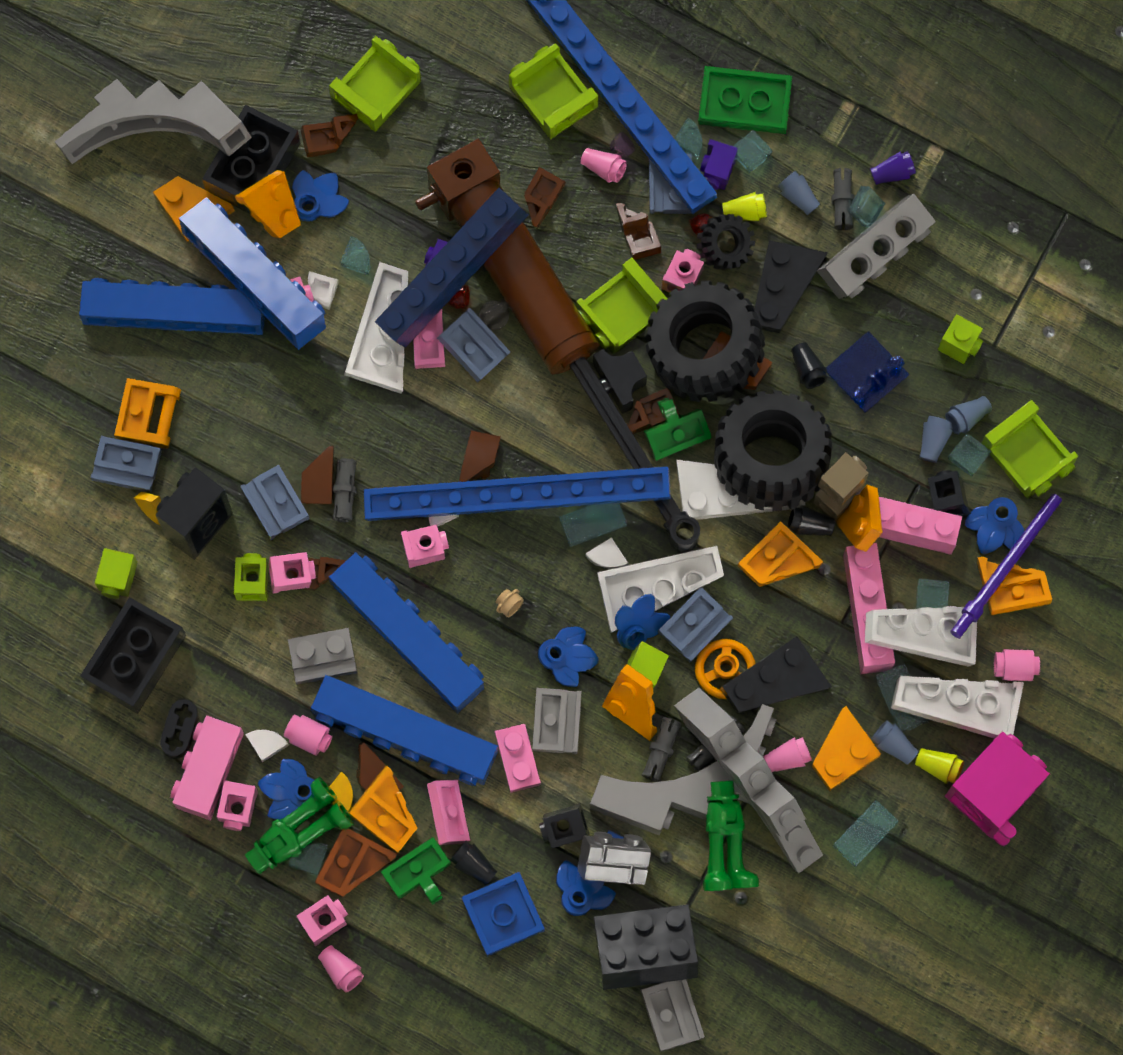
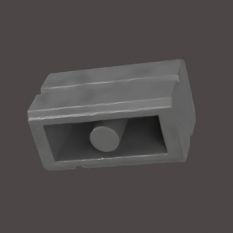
[578,832,651,885]

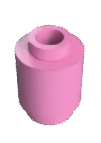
[994,649,1040,681]
[284,714,333,756]

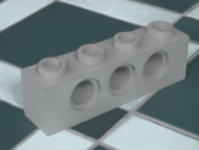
[817,193,936,299]

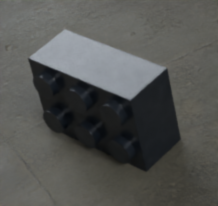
[202,105,301,214]
[156,467,233,560]
[80,597,186,714]
[594,904,698,990]

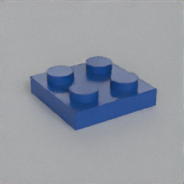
[462,872,545,956]

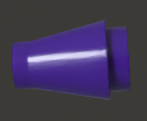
[870,151,916,185]

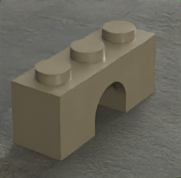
[813,452,869,523]

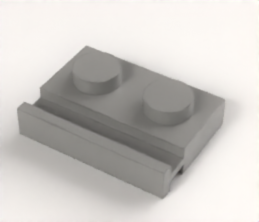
[288,628,357,685]
[532,688,582,754]
[641,979,705,1052]

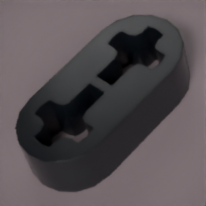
[160,699,199,759]

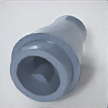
[778,171,820,216]
[945,396,992,434]
[919,416,953,463]
[871,720,918,765]

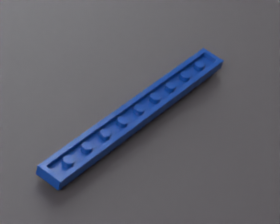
[526,0,717,214]
[364,467,671,521]

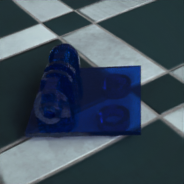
[826,331,910,413]

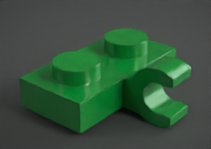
[644,397,712,461]
[381,837,451,905]

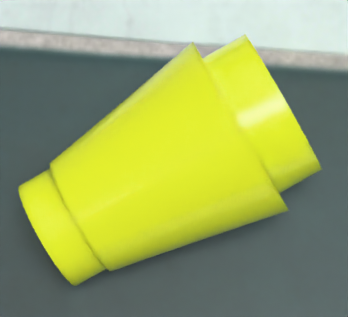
[722,192,767,221]
[915,748,964,784]

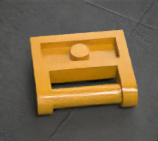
[114,378,181,449]

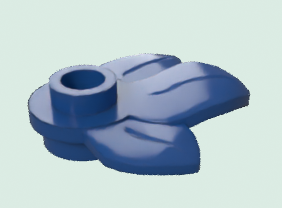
[292,170,349,221]
[965,497,1024,554]
[615,594,670,650]
[538,627,599,687]
[258,759,314,820]
[556,860,616,916]

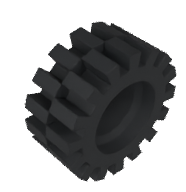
[697,214,756,270]

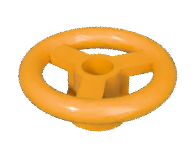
[695,639,756,699]

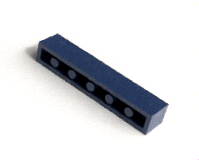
[375,188,529,348]

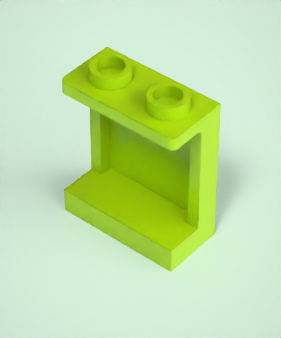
[329,36,421,132]
[509,43,598,140]
[576,257,668,354]
[981,400,1078,499]

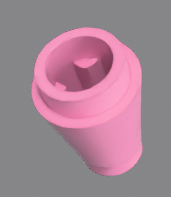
[580,148,627,183]
[763,737,812,772]
[318,945,364,993]

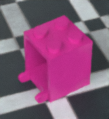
[945,731,1050,846]

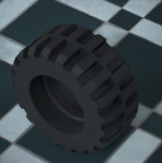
[645,281,765,402]
[714,390,833,511]

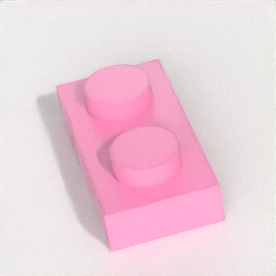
[413,309,445,369]
[495,724,541,793]
[427,780,470,845]

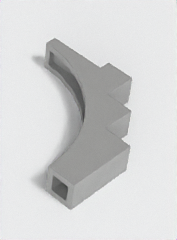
[55,79,252,164]
[674,688,823,874]
[590,704,777,836]

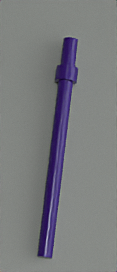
[950,494,1062,639]

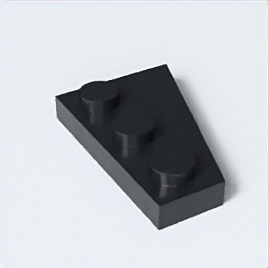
[754,240,828,333]
[720,636,832,714]

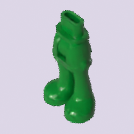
[245,777,354,874]
[703,780,759,891]

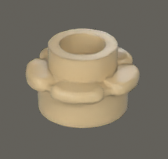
[496,589,524,617]

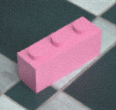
[879,497,962,554]
[170,715,244,820]

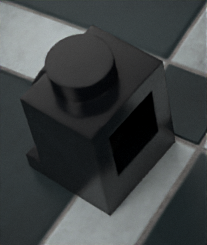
[928,470,971,516]
[539,803,589,848]

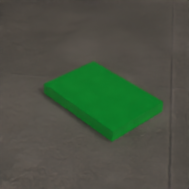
[698,66,792,134]

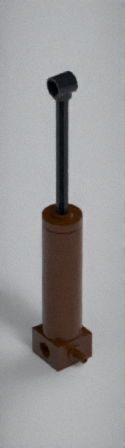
[415,138,700,553]

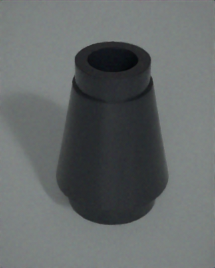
[791,342,828,389]
[788,505,835,536]
[450,841,497,886]

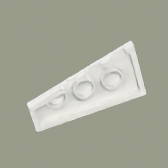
[344,262,408,394]
[676,460,805,520]
[597,546,724,633]
[865,606,977,667]
[891,676,1024,739]

